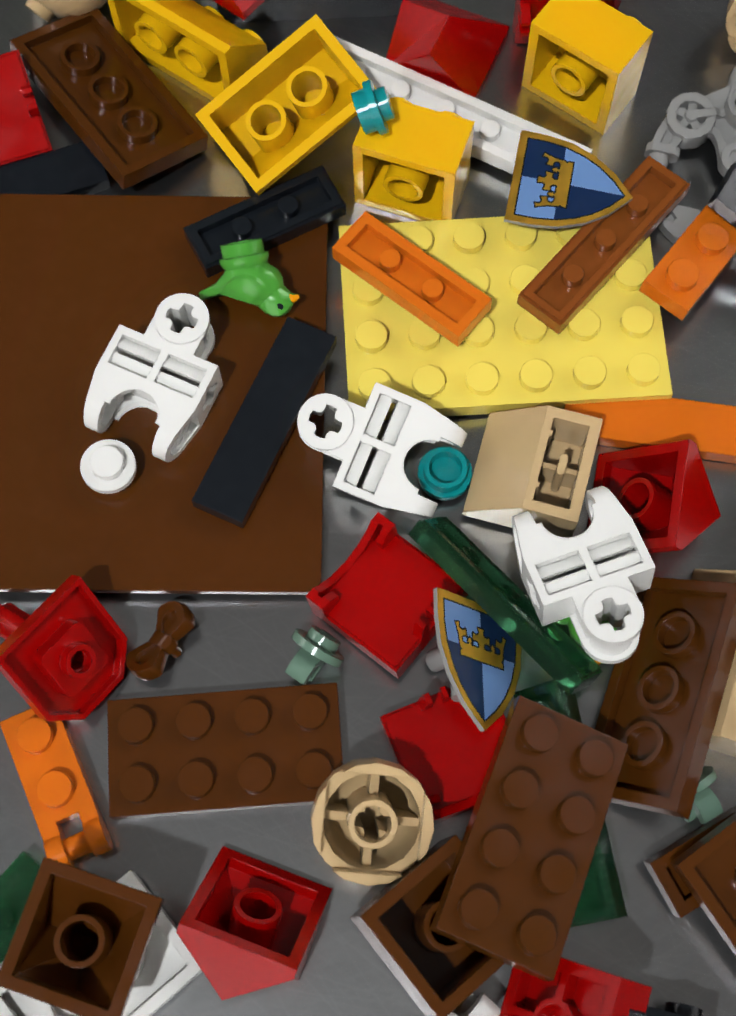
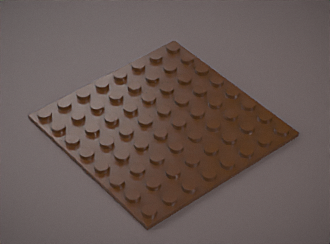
[0,194,328,595]

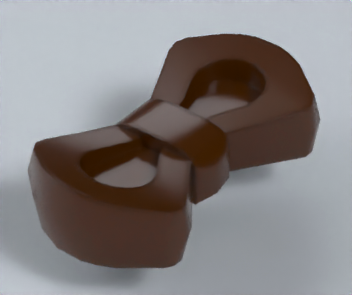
[126,601,195,681]

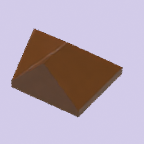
[0,857,164,1016]

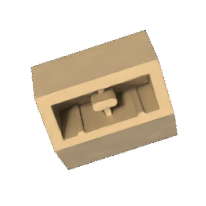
[462,405,603,537]

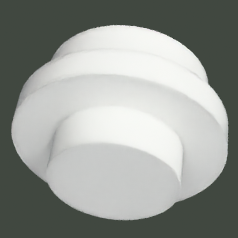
[80,439,137,494]

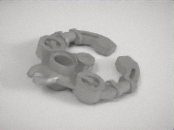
[644,65,736,258]

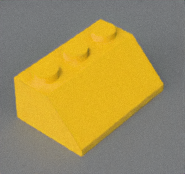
[107,0,268,100]
[195,14,377,196]

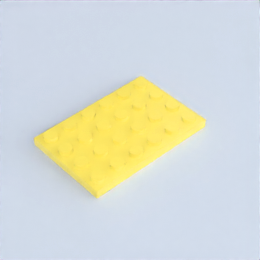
[338,216,673,420]

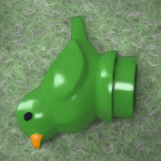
[199,238,300,317]

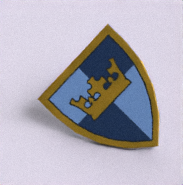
[504,130,633,229]
[425,587,522,732]

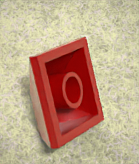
[386,0,510,98]
[587,439,721,553]
[176,846,332,1000]

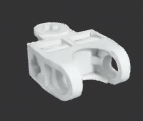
[83,293,223,462]
[297,382,467,518]
[512,486,656,664]

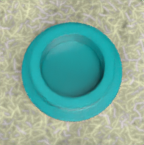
[351,79,395,135]
[418,447,472,500]

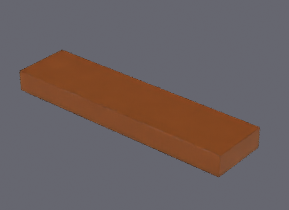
[517,156,691,335]

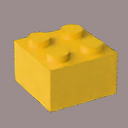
[522,0,654,135]
[352,97,475,221]

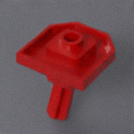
[0,575,128,721]

